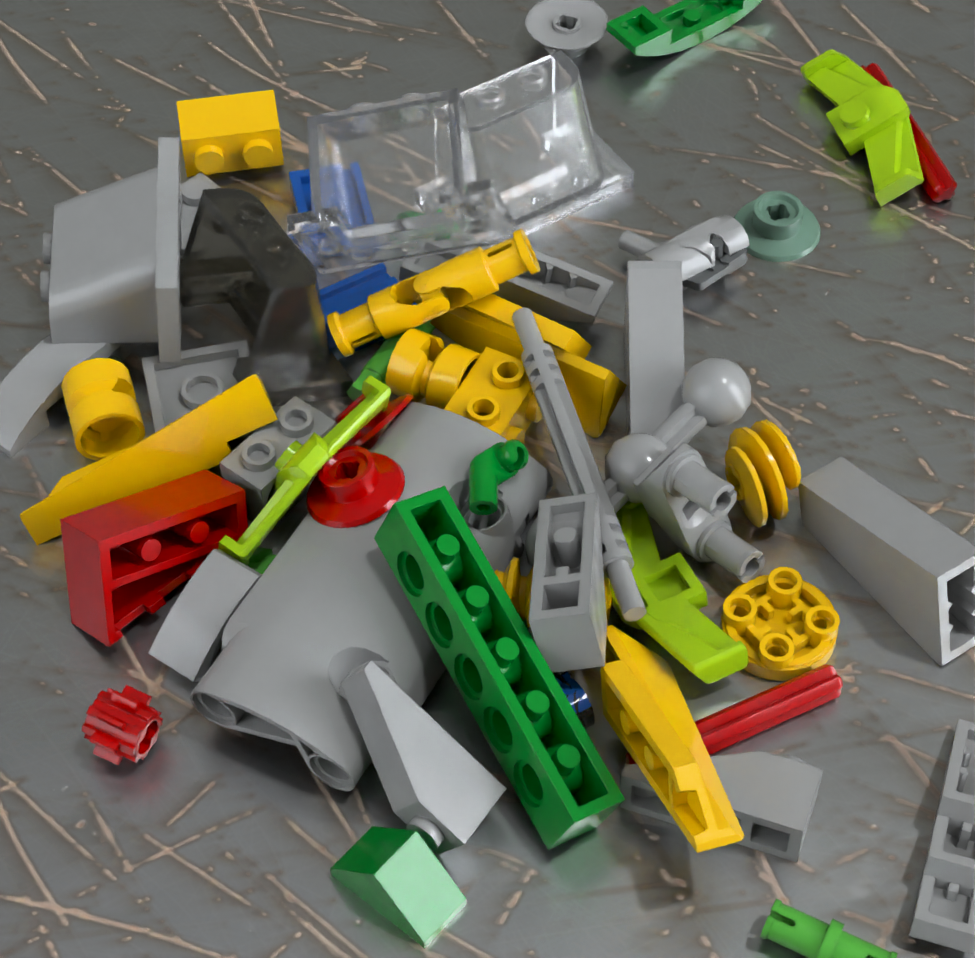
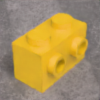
[176,90,284,177]
[444,346,543,444]

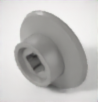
[525,0,609,59]

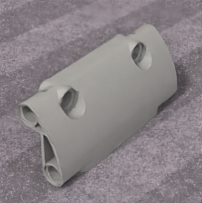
[190,402,553,791]

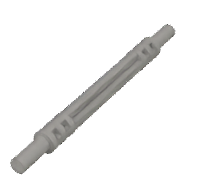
[512,308,647,621]

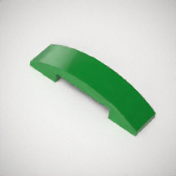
[606,0,763,56]

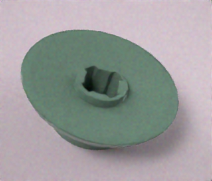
[734,191,821,262]

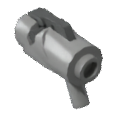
[618,215,749,291]

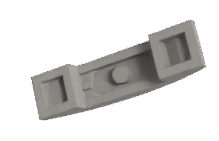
[0,333,143,458]

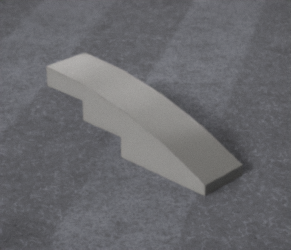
[399,233,614,323]
[909,719,975,954]

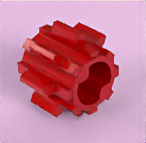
[82,685,163,766]

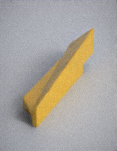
[415,270,627,438]
[20,374,278,545]
[601,625,744,853]

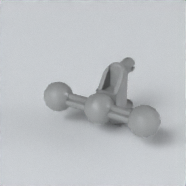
[525,357,765,583]

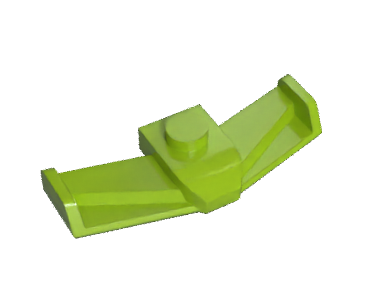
[800,49,924,207]
[219,375,391,566]
[610,502,748,684]

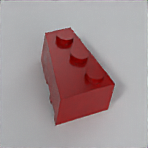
[60,469,248,647]

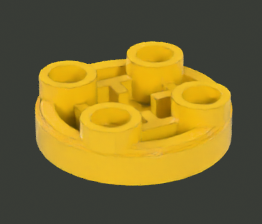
[720,567,840,681]

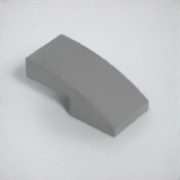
[148,549,262,682]

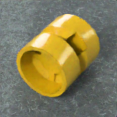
[385,328,481,409]
[61,358,146,461]

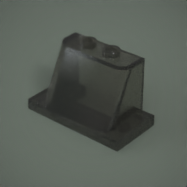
[180,188,354,407]

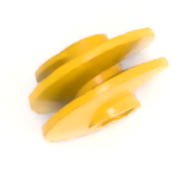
[725,419,801,527]

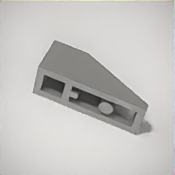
[529,492,607,673]
[340,660,507,854]
[618,751,823,862]

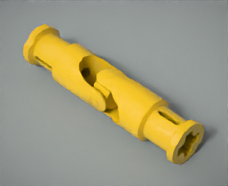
[327,228,540,357]

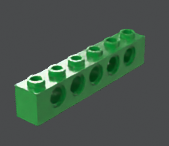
[374,486,625,850]

